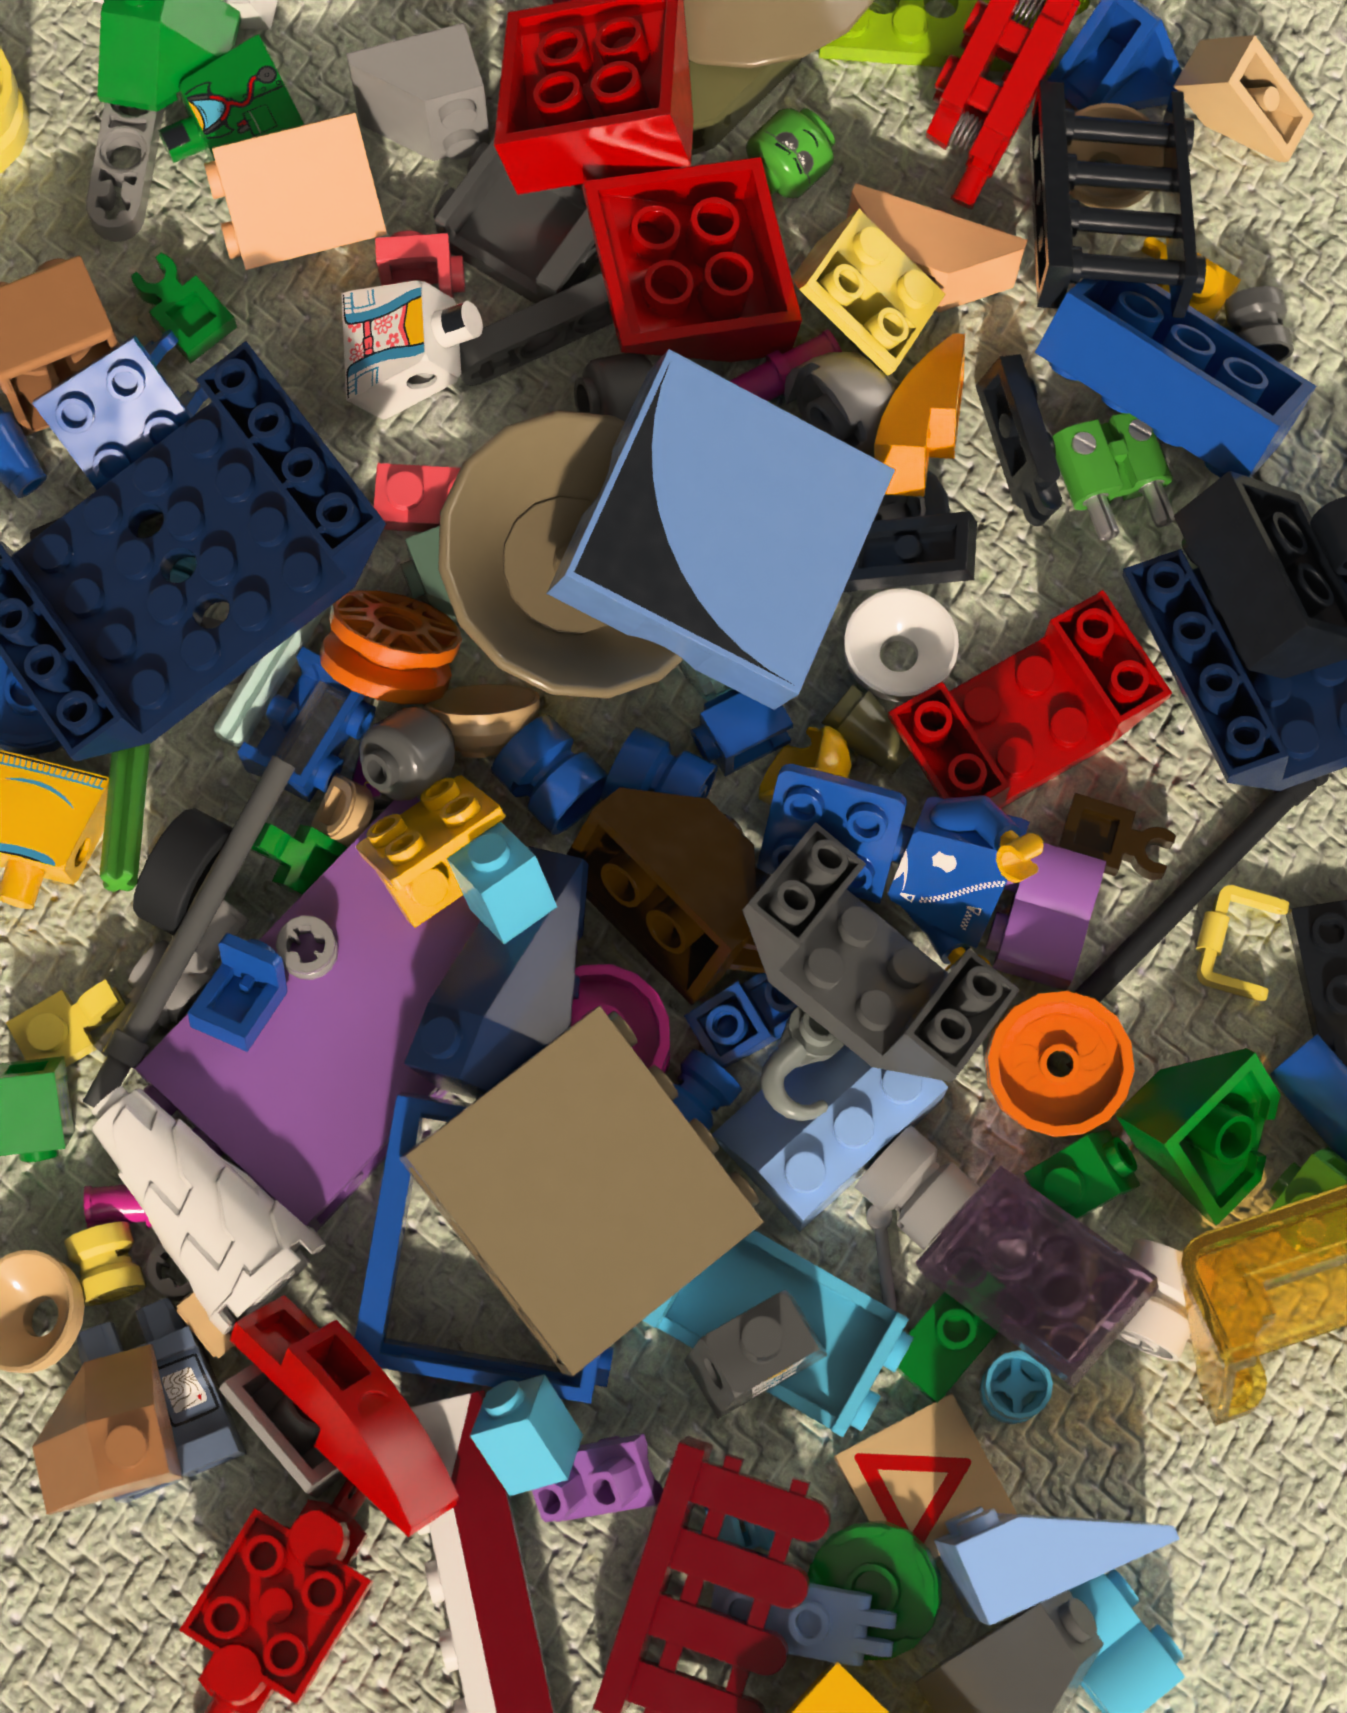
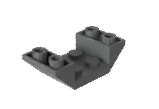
[743,822,1020,1082]

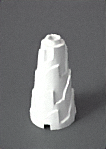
[92,1086,326,1335]

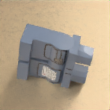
[74,1298,247,1503]

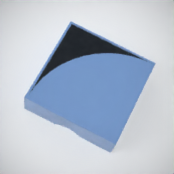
[546,349,895,710]

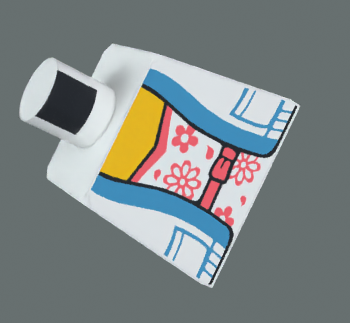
[341,280,483,420]

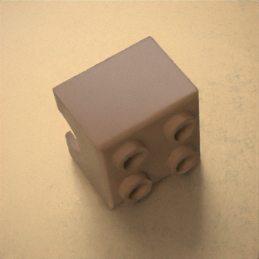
[0,255,119,436]

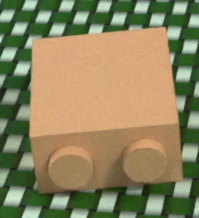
[204,112,387,270]

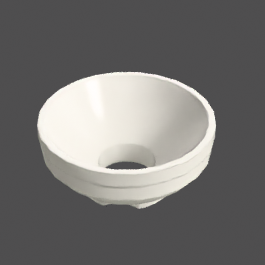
[844,588,959,702]

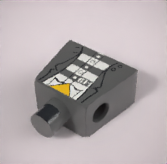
[684,1290,828,1419]

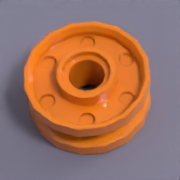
[319,590,462,704]

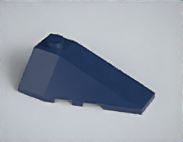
[404,846,589,1099]

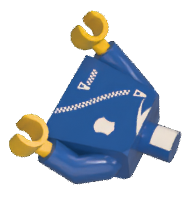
[887,795,1044,971]

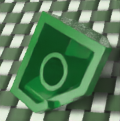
[97,0,242,112]
[1115,1048,1281,1226]

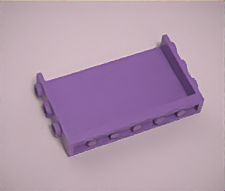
[134,797,578,1232]

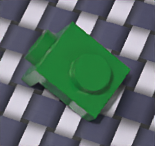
[1024,1129,1140,1231]

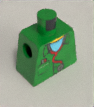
[158,34,304,164]

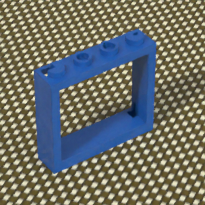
[355,1092,614,1404]

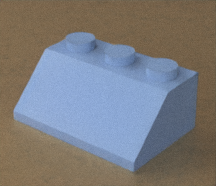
[712,1045,948,1232]

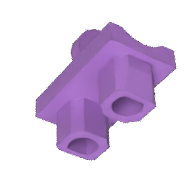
[532,1433,663,1522]

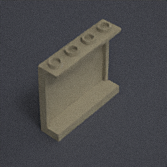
[399,1006,764,1376]

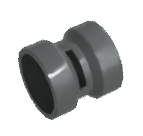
[1224,286,1294,362]

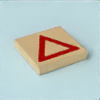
[834,1393,1017,1559]

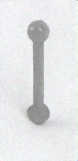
[866,1205,905,1332]

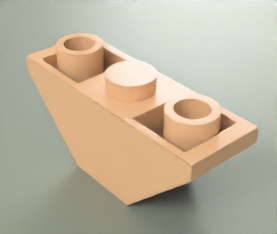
[847,183,1028,312]

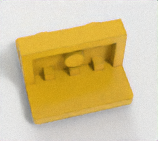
[356,775,506,928]

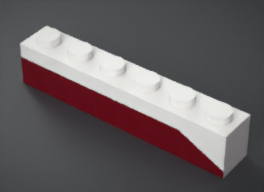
[411,1390,556,1713]

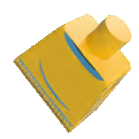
[0,750,109,909]

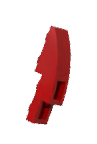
[230,1295,459,1537]

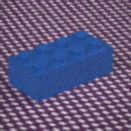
[1035,279,1317,478]

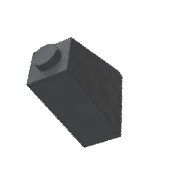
[914,1590,1104,1713]

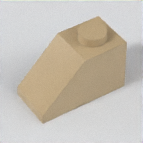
[1174,35,1314,162]

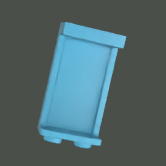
[642,1230,914,1437]

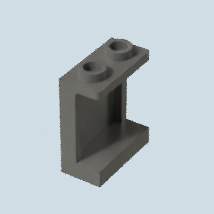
[433,137,599,304]

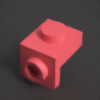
[375,230,465,299]

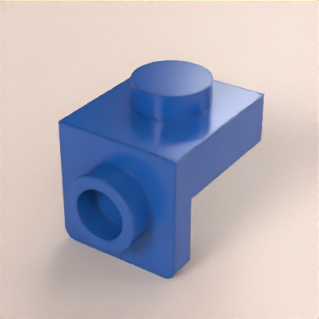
[187,933,288,1052]

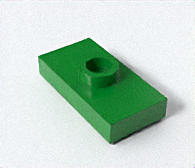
[896,1259,1023,1403]

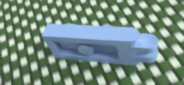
[711,1583,897,1666]

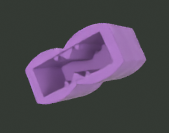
[986,842,1106,991]

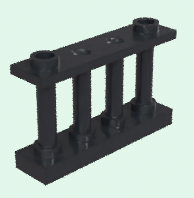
[1029,81,1206,318]

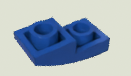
[684,973,798,1069]

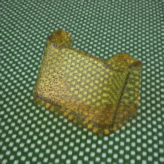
[1180,1184,1347,1426]

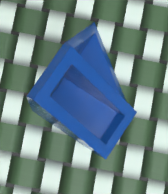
[1046,0,1185,111]

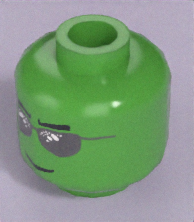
[746,108,835,199]

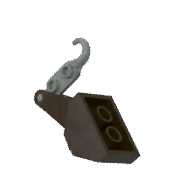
[566,787,912,1121]

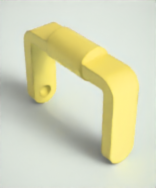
[1196,885,1290,1001]

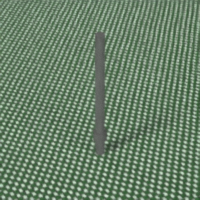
[83,756,295,1107]

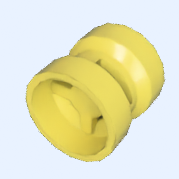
[64,1221,146,1306]

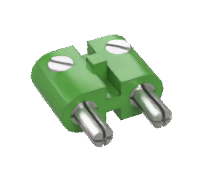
[1052,413,1175,541]

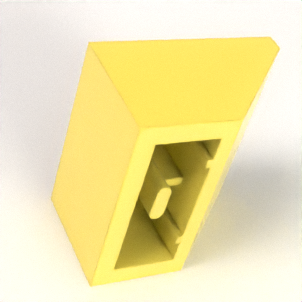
[792,209,945,376]

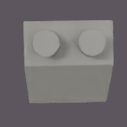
[346,23,490,161]

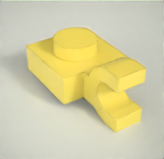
[5,979,127,1067]

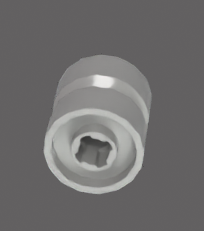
[855,1125,980,1250]

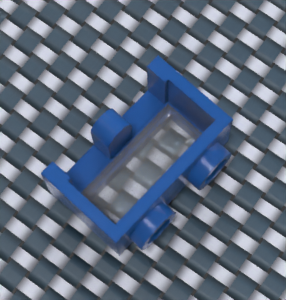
[237,646,376,803]

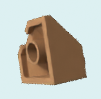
[32,1344,183,1515]

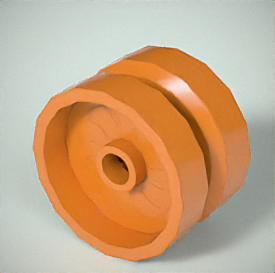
[984,991,1135,1137]

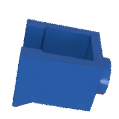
[690,689,793,777]

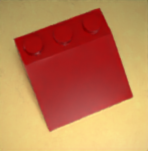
[494,0,694,195]
[582,157,802,362]

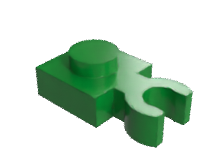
[131,253,237,364]

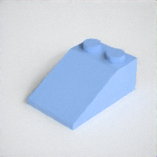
[934,1506,1180,1625]

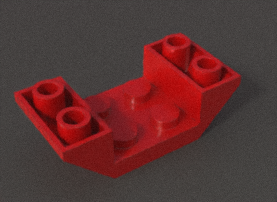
[887,590,1172,809]

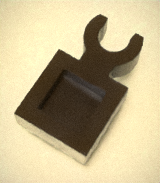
[1058,793,1176,880]

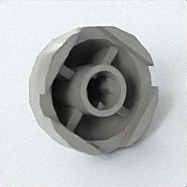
[784,352,899,458]

